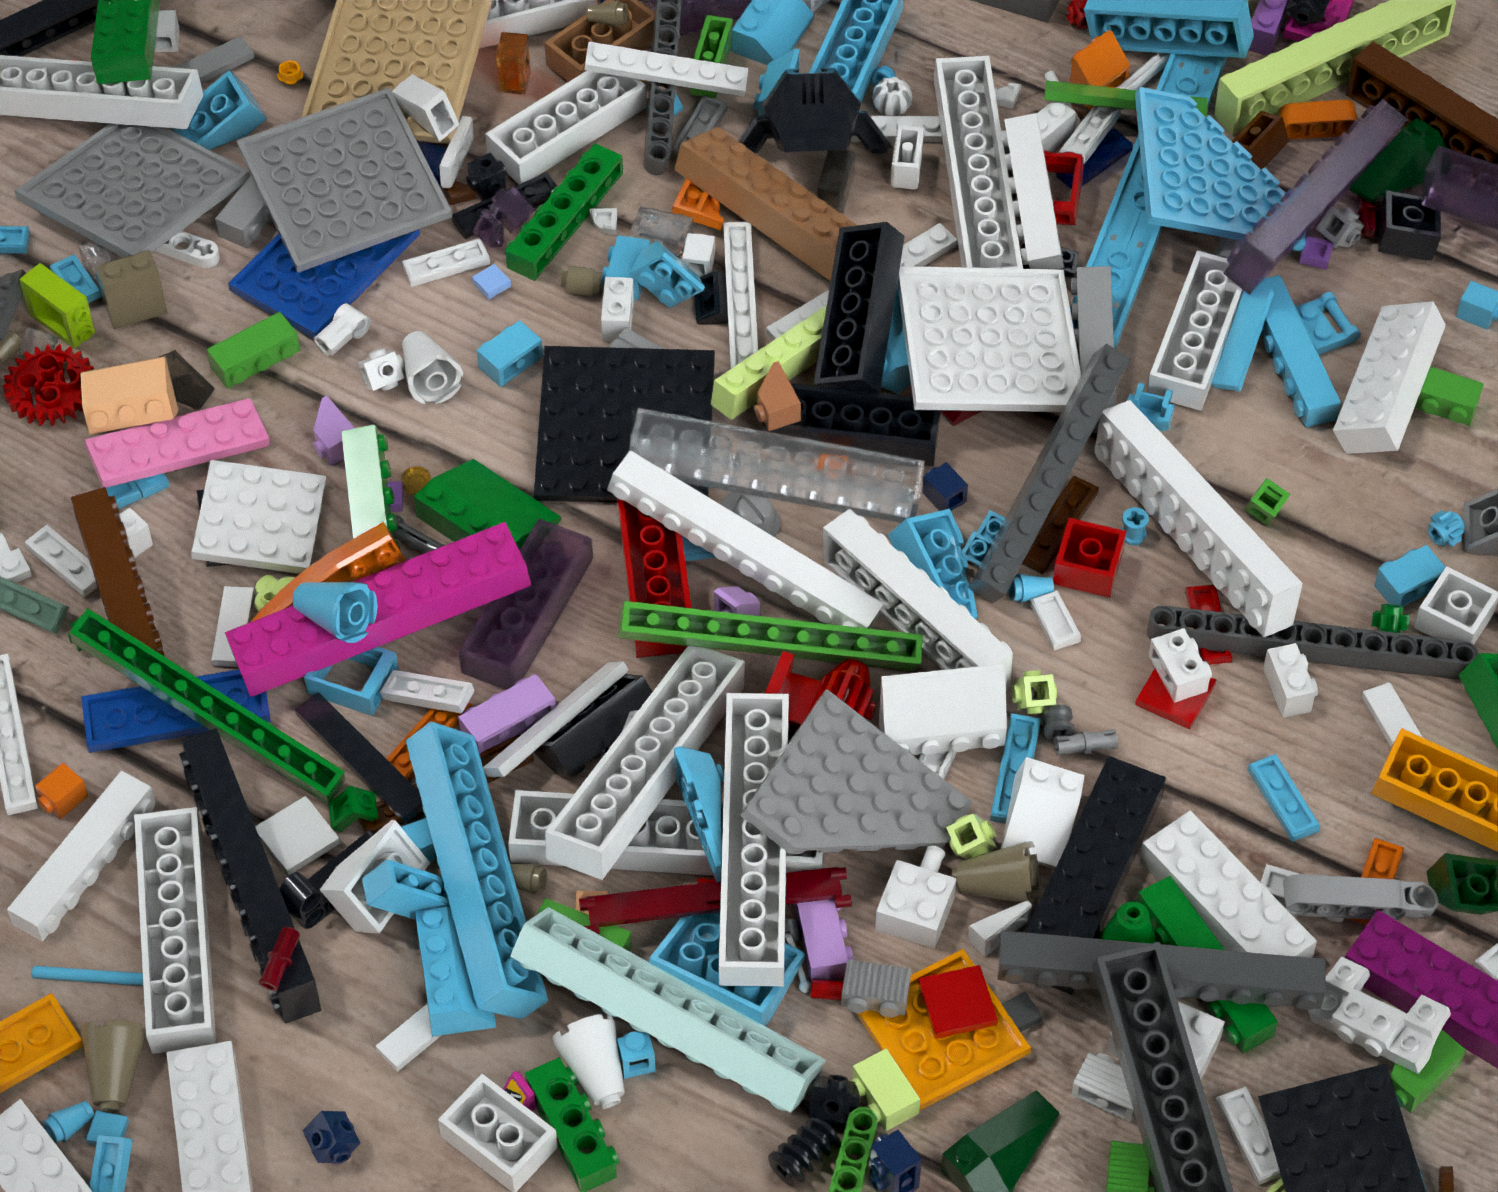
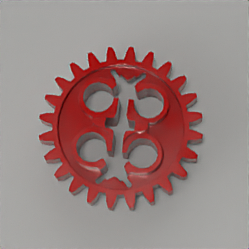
[3,344,94,426]

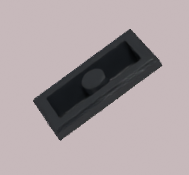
[695,270,728,325]

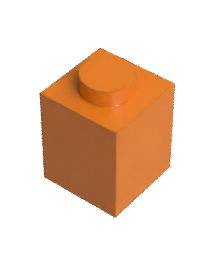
[35,763,88,820]

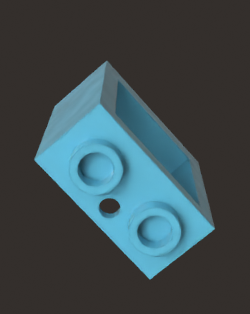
[303,647,399,716]

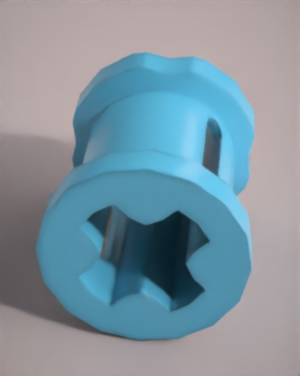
[1121,507,1149,546]

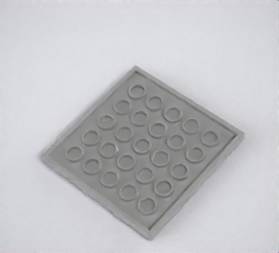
[237,87,452,273]
[15,123,250,258]

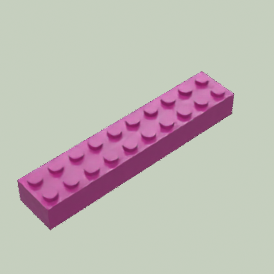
[224,522,532,697]

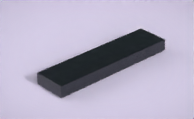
[452,173,558,239]

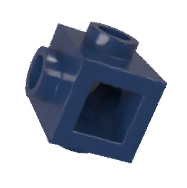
[303,1111,361,1164]

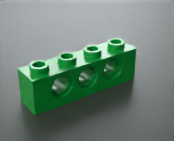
[524,1057,620,1192]

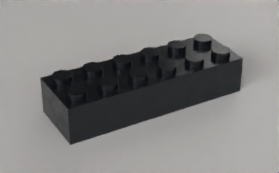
[814,222,905,393]
[762,383,941,467]

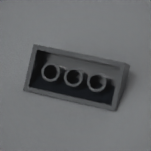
[533,674,652,777]

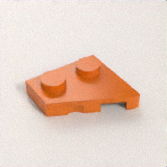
[671,178,724,231]

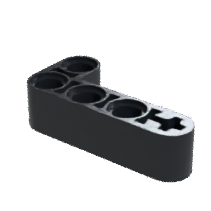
[280,830,376,929]

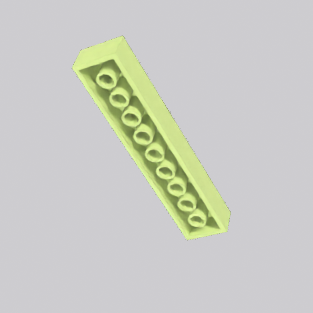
[1214,0,1457,136]

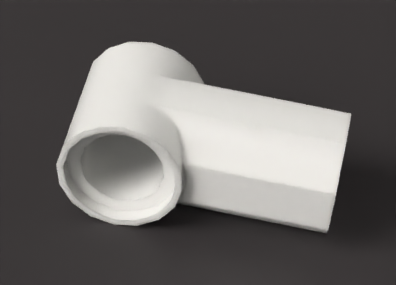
[314,303,371,357]

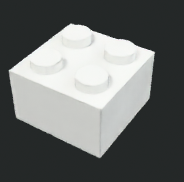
[1414,566,1498,645]

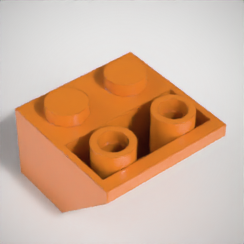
[1069,30,1130,110]

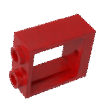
[1044,150,1084,225]

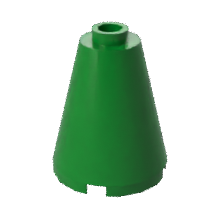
[1097,901,1157,944]

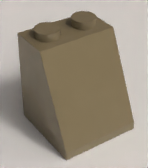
[96,250,167,329]

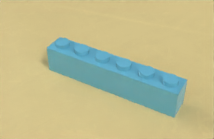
[1248,275,1341,428]

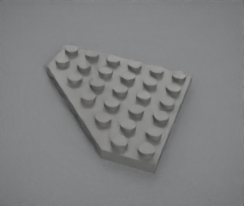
[740,689,972,854]

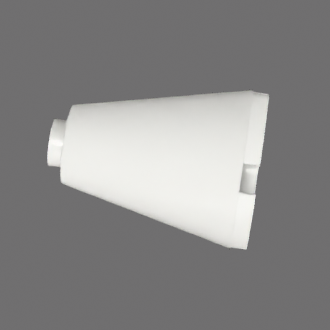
[402,331,463,404]
[552,1014,625,1109]

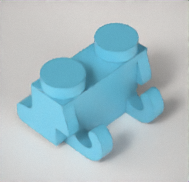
[1127,382,1175,431]

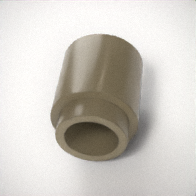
[561,266,602,296]

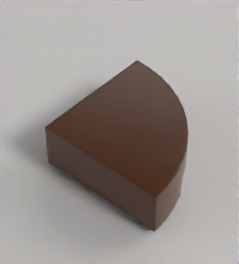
[444,179,476,205]

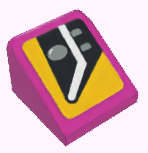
[503,1071,536,1111]

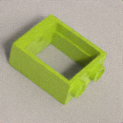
[19,263,95,349]

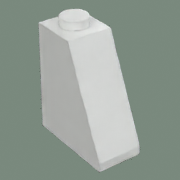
[392,74,460,142]

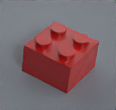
[1053,518,1126,598]

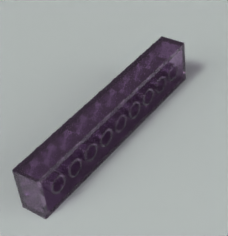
[1223,99,1408,295]

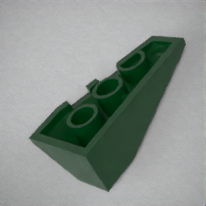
[941,1090,1059,1192]

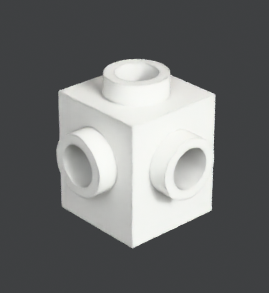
[357,348,405,391]

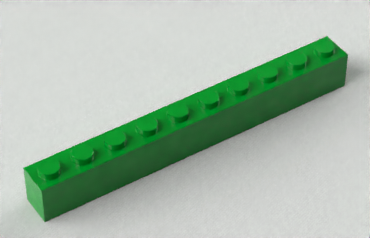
[69,608,345,805]

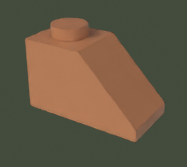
[754,361,801,431]

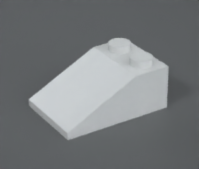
[1001,757,1085,870]
[320,820,430,933]

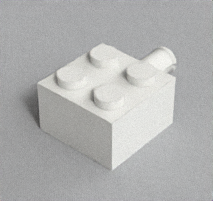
[875,845,957,949]

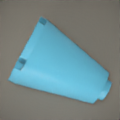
[293,582,378,643]

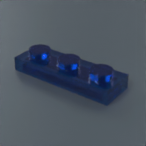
[1056,128,1133,189]

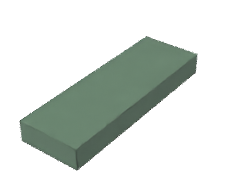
[0,576,69,634]

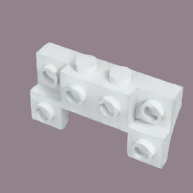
[1308,957,1451,1074]

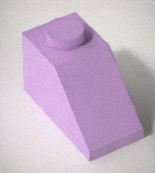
[313,396,354,466]
[714,586,760,616]

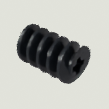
[768,1117,842,1186]

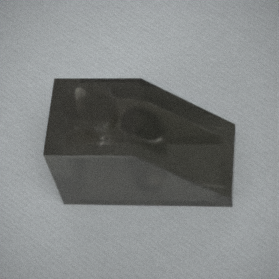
[157,350,215,410]

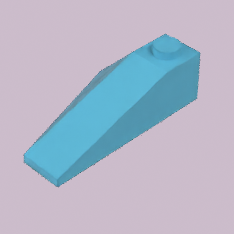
[888,509,978,619]
[674,746,724,883]

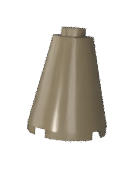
[952,841,1039,905]
[81,1019,146,1113]

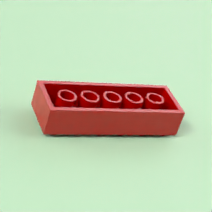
[617,498,692,658]

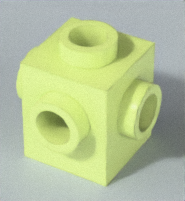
[1011,670,1057,715]
[946,813,997,859]

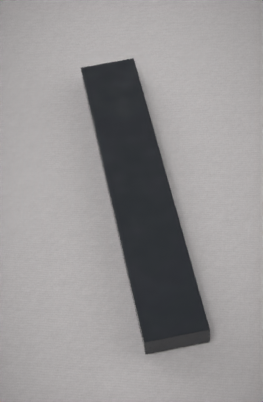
[295,692,423,823]

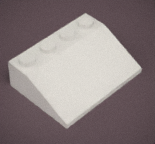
[879,664,1007,755]

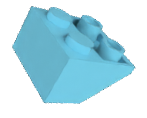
[629,241,705,308]

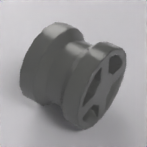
[1042,705,1075,741]

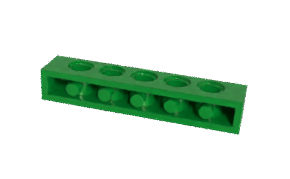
[505,143,623,281]

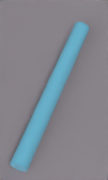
[32,966,143,986]

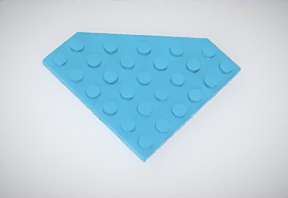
[1135,87,1306,252]

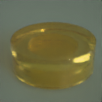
[402,466,431,495]

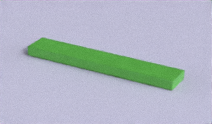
[1044,80,1208,117]

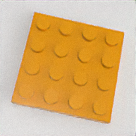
[856,949,1031,1111]

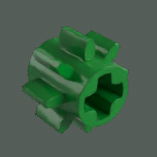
[1371,604,1410,633]

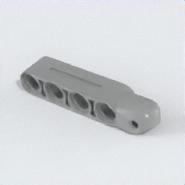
[1283,874,1439,920]

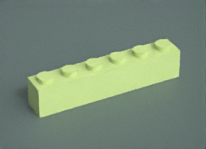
[711,305,827,420]

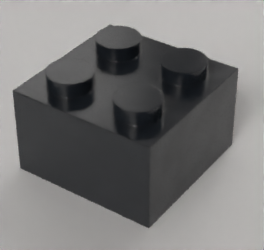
[1378,190,1441,261]

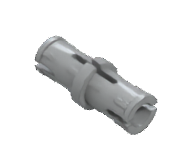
[1054,729,1118,756]

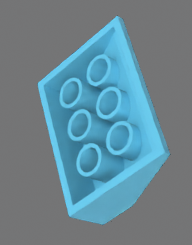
[649,913,806,1027]

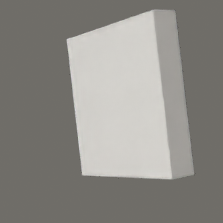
[255,796,340,876]

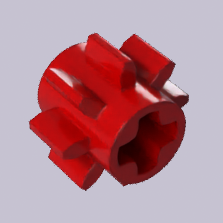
[1066,0,1088,29]

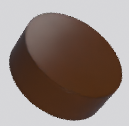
[1439,1166,1454,1192]

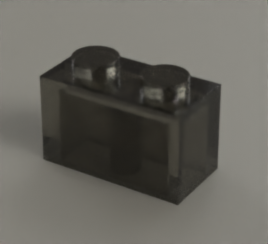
[817,150,855,214]

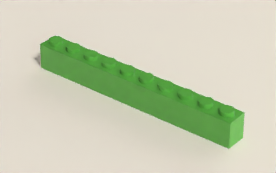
[617,601,923,671]

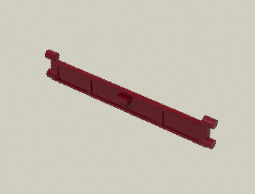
[579,867,852,935]

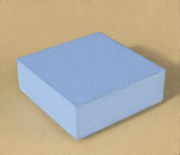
[472,264,511,300]

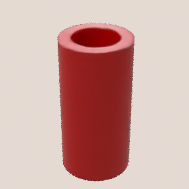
[811,979,844,1001]

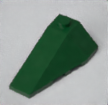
[1349,118,1454,204]
[1426,853,1498,915]

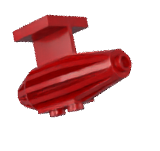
[764,651,876,727]

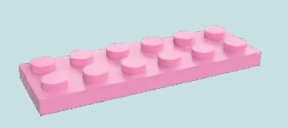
[85,398,270,488]

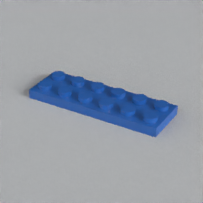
[81,669,271,753]

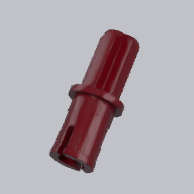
[1357,195,1379,238]
[259,927,300,991]

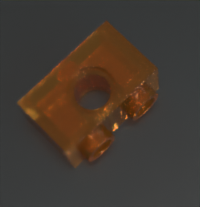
[496,32,531,95]

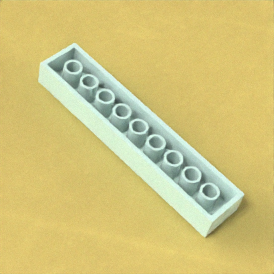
[510,907,826,1112]

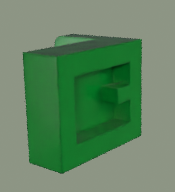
[328,786,378,832]

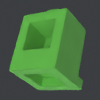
[1244,478,1291,526]

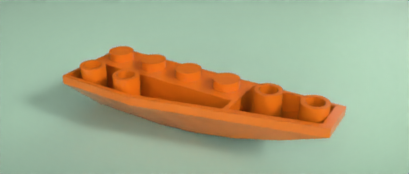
[251,522,406,622]

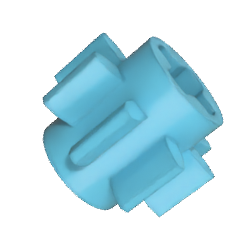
[1428,510,1465,547]

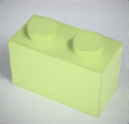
[850,1048,920,1131]

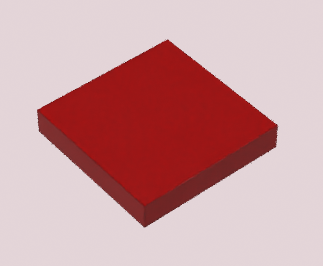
[1135,668,1217,730]
[918,965,998,1039]

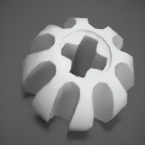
[872,77,913,116]

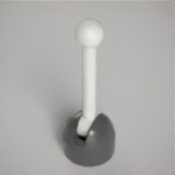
[785,919,811,993]

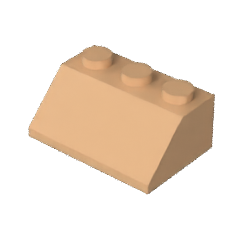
[81,356,179,435]

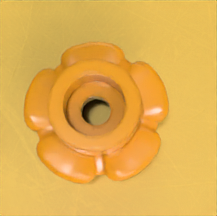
[277,60,303,85]

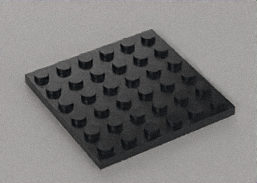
[534,346,715,503]

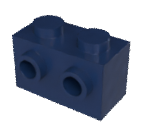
[868,1129,922,1192]

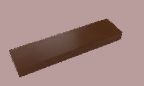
[1022,476,1099,574]

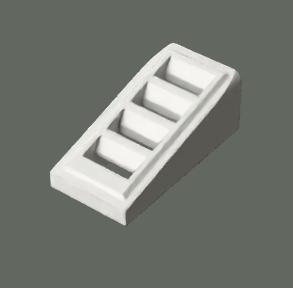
[968,900,1032,956]

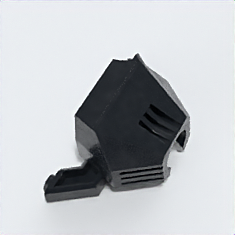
[738,67,893,154]

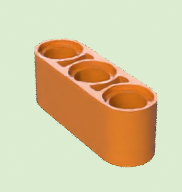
[1278,100,1359,139]

